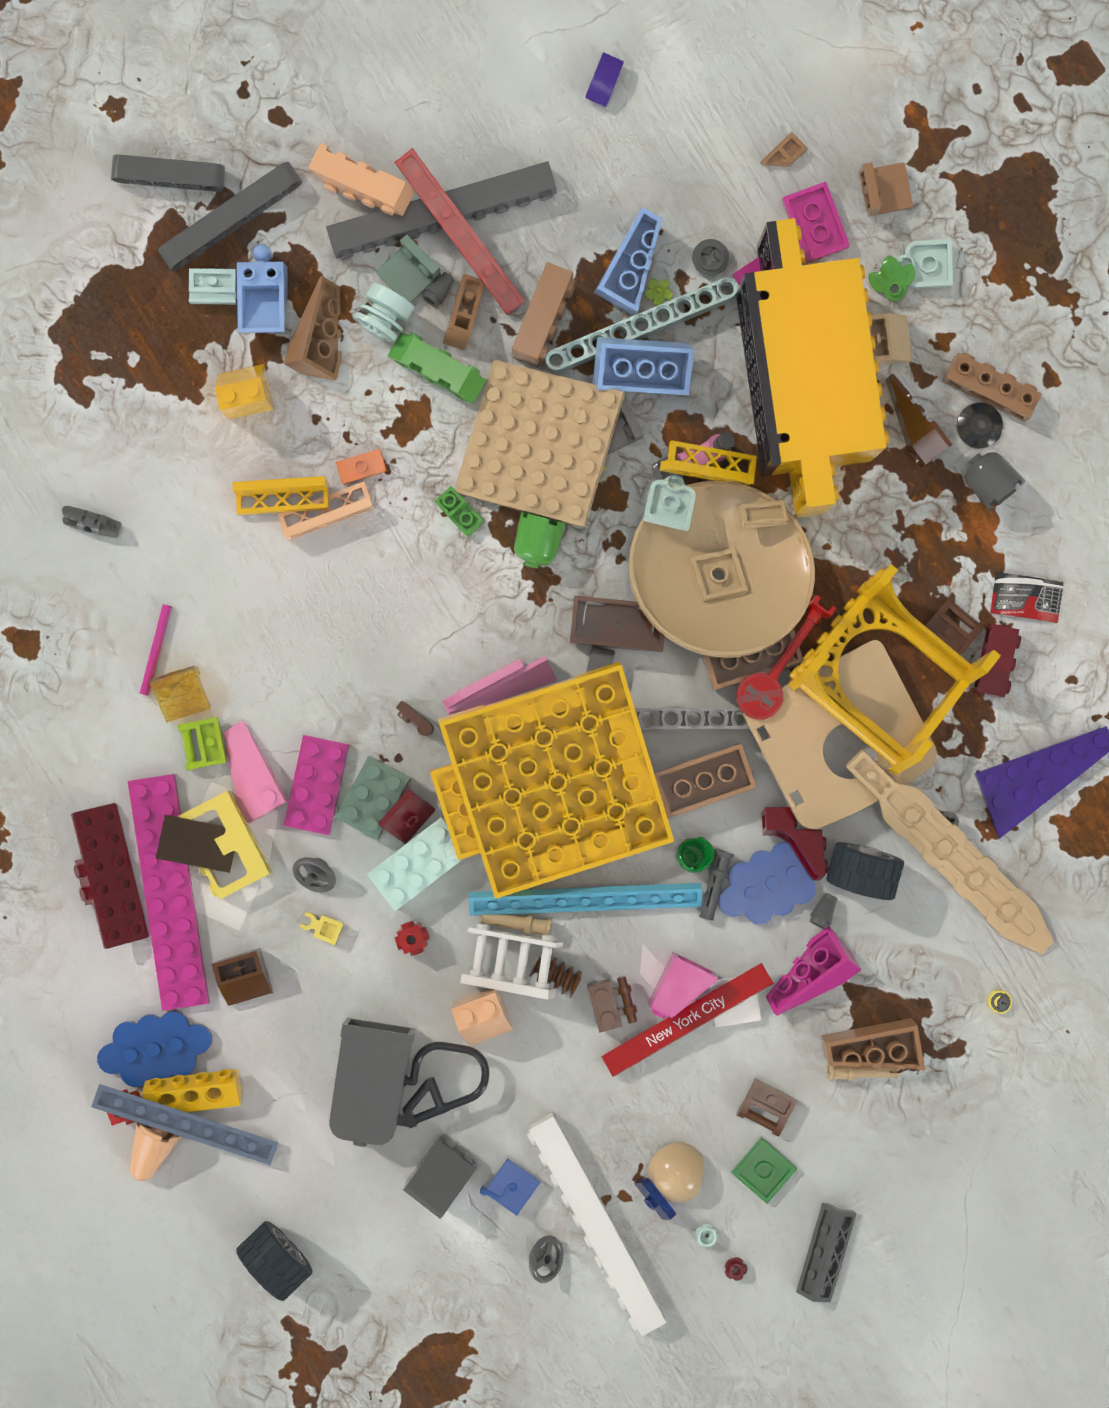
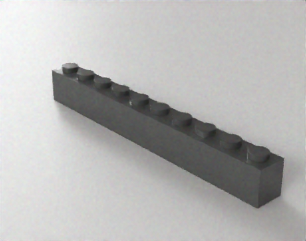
[326,161,556,260]

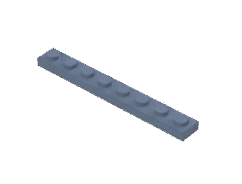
[91,1084,278,1165]

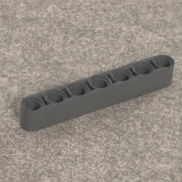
[158,162,302,271]

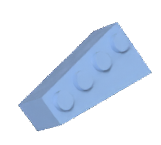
[594,207,662,316]

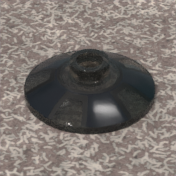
[956,402,1003,449]

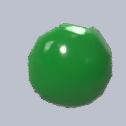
[676,837,715,873]

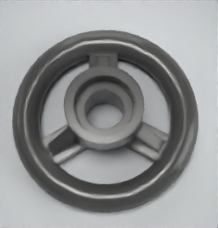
[292,857,336,893]
[529,1235,563,1283]

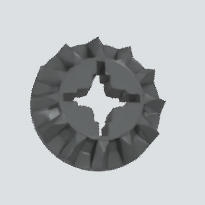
[692,239,729,277]

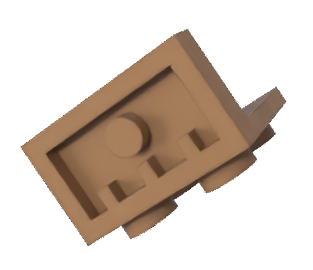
[859,162,913,217]

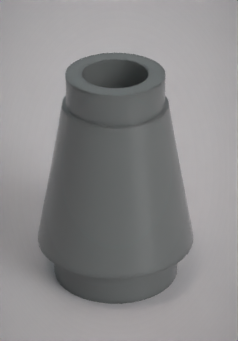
[422,272,454,308]
[809,893,838,929]

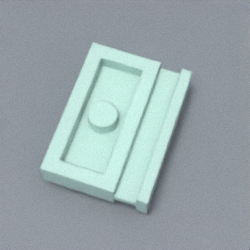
[189,269,237,305]

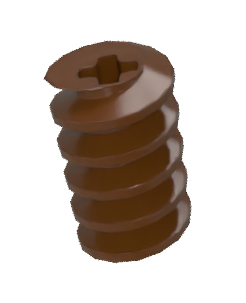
[529,956,582,999]

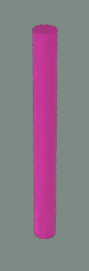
[139,604,172,696]

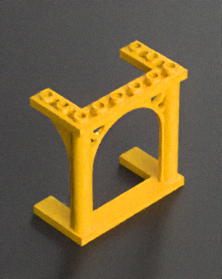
[787,564,1001,776]

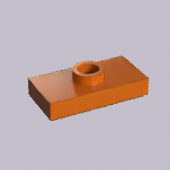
[336,449,387,485]

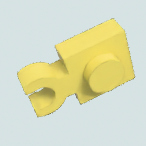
[300,912,344,945]

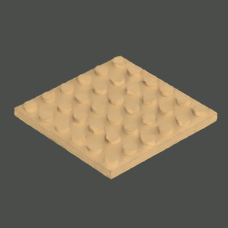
[455,360,625,528]

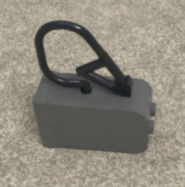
[329,1018,490,1147]

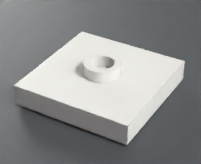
[709,976,761,1027]

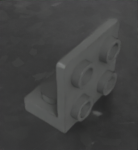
[607,395,644,455]

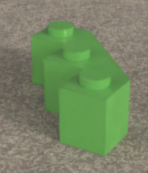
[387,332,486,404]

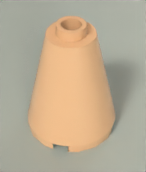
[129,1122,181,1181]

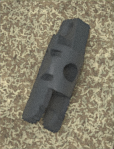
[62,506,122,538]

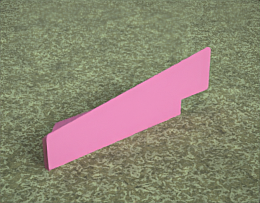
[442,656,556,715]

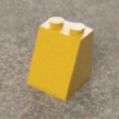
[215,364,274,419]

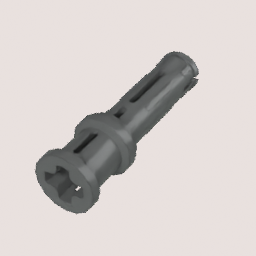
[699,849,734,921]

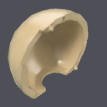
[648,1142,704,1203]

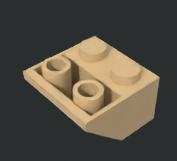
[869,313,912,366]

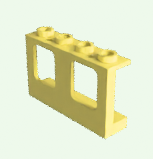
[177,790,273,900]

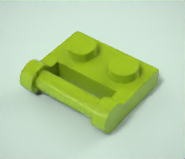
[177,717,227,771]

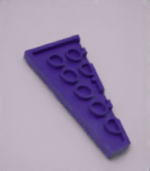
[974,726,1109,839]

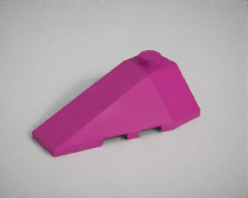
[766,926,861,1016]

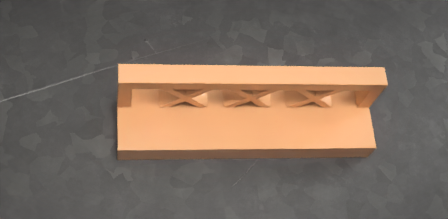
[278,482,374,540]

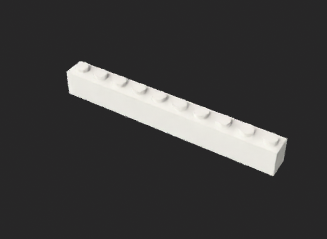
[527,1112,666,1336]

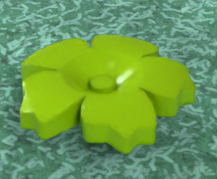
[644,278,673,306]

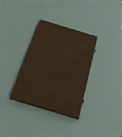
[155,815,235,873]

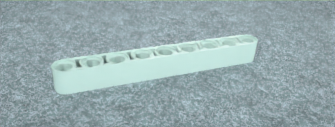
[546,277,738,374]

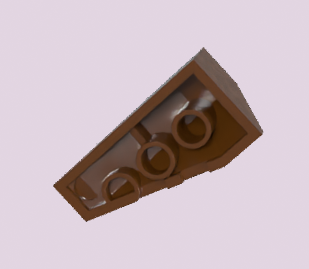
[885,374,953,468]

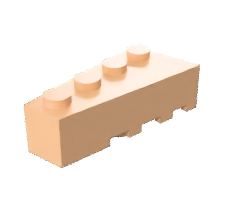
[308,143,415,216]

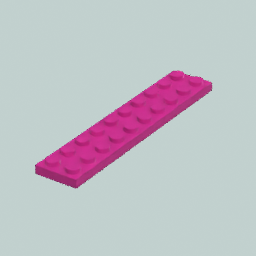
[127,774,210,1011]

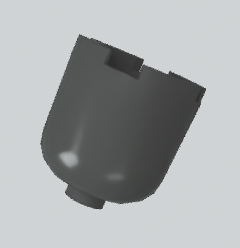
[965,452,1025,511]

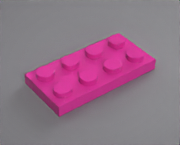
[284,735,349,835]

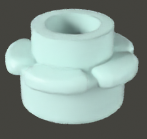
[695,1224,718,1247]

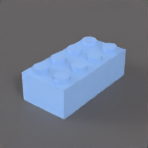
[593,337,694,395]

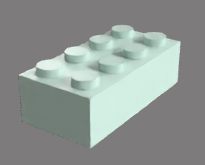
[367,816,463,911]

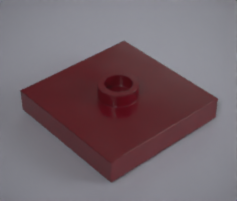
[378,789,436,844]

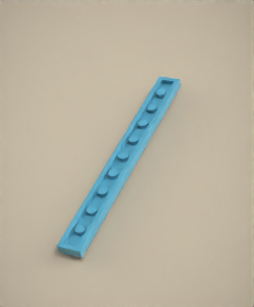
[469,883,702,916]

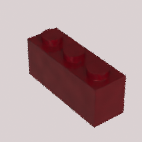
[973,623,1021,698]

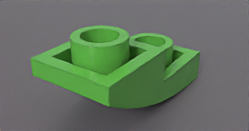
[434,486,485,538]

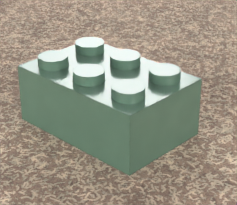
[335,756,412,840]

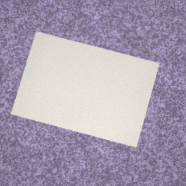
[189,782,279,931]

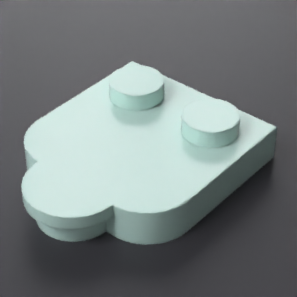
[896,239,953,289]
[643,475,696,531]

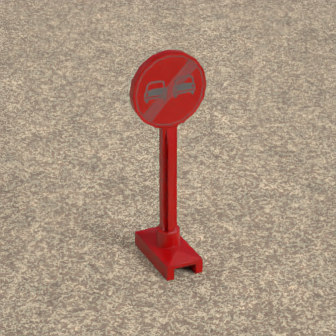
[736,595,837,720]

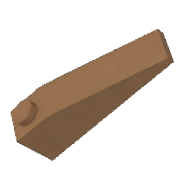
[284,276,341,381]

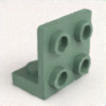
[376,235,441,303]

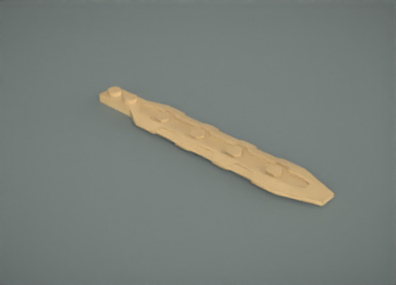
[845,749,1054,954]

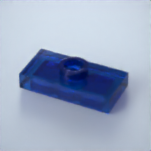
[634,1178,677,1220]

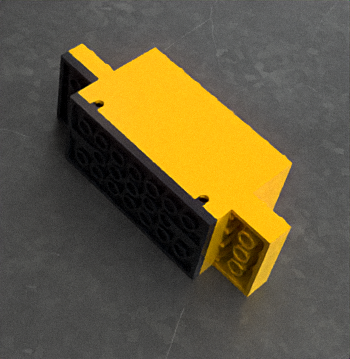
[736,218,889,518]

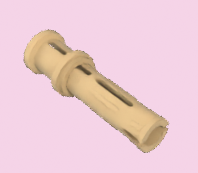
[481,914,552,936]
[827,1063,899,1081]

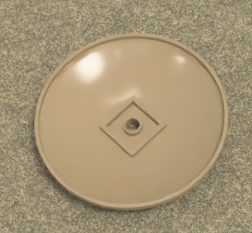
[628,481,815,658]

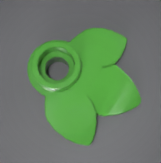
[869,255,915,302]

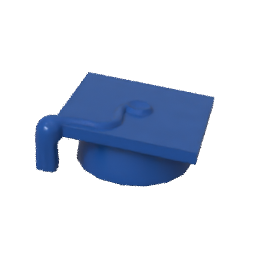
[480,1158,541,1216]

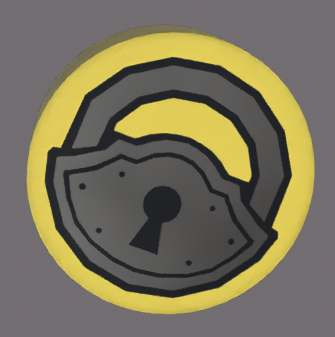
[987,989,1012,1014]

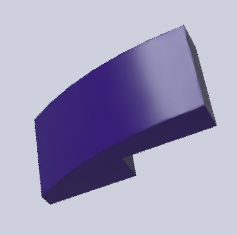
[585,52,624,107]

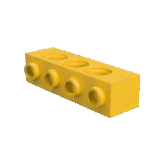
[142,1069,243,1112]

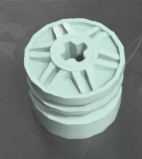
[353,283,415,343]

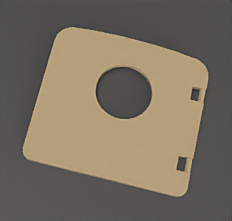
[743,640,937,829]

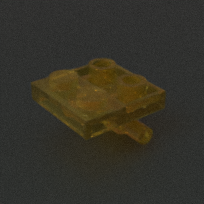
[150,666,211,723]

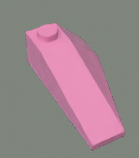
[223,721,289,824]

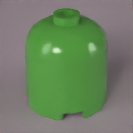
[514,511,566,569]

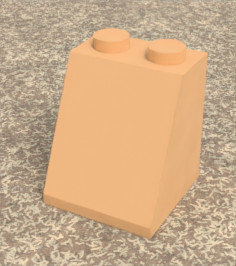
[451,989,513,1046]

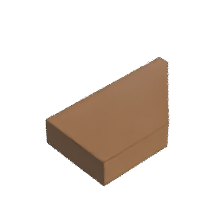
[760,132,808,166]

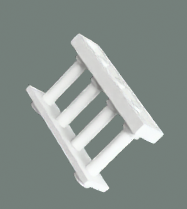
[460,923,563,1000]

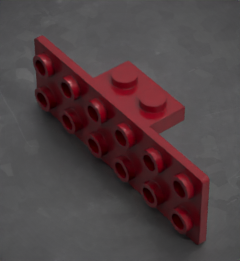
[71,803,149,949]

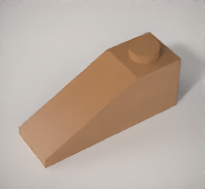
[442,274,484,350]

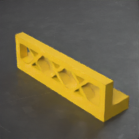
[660,441,757,485]
[232,476,329,515]

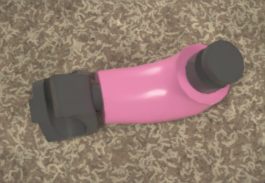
[652,432,735,480]

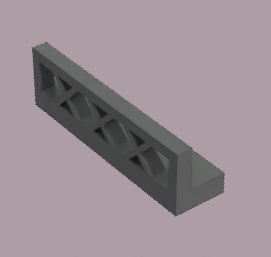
[796,1203,857,1302]

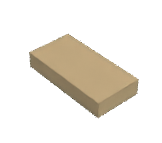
[738,500,789,529]

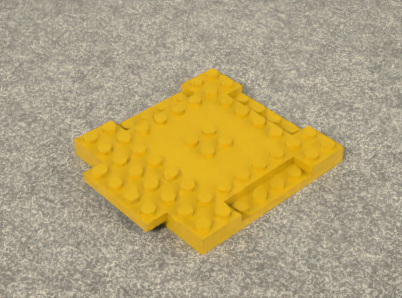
[429,662,674,899]

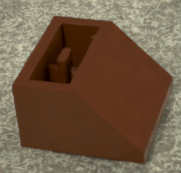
[211,948,273,1006]

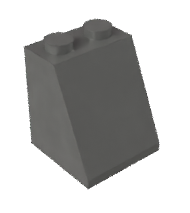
[403,1136,477,1219]

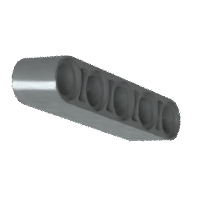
[110,154,225,192]

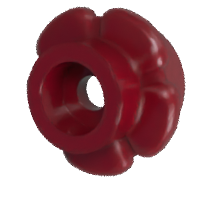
[725,1257,747,1281]

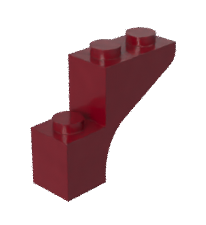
[761,807,828,881]

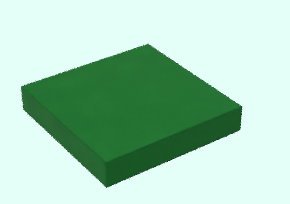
[731,1137,797,1204]

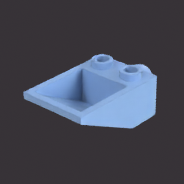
[237,244,288,333]

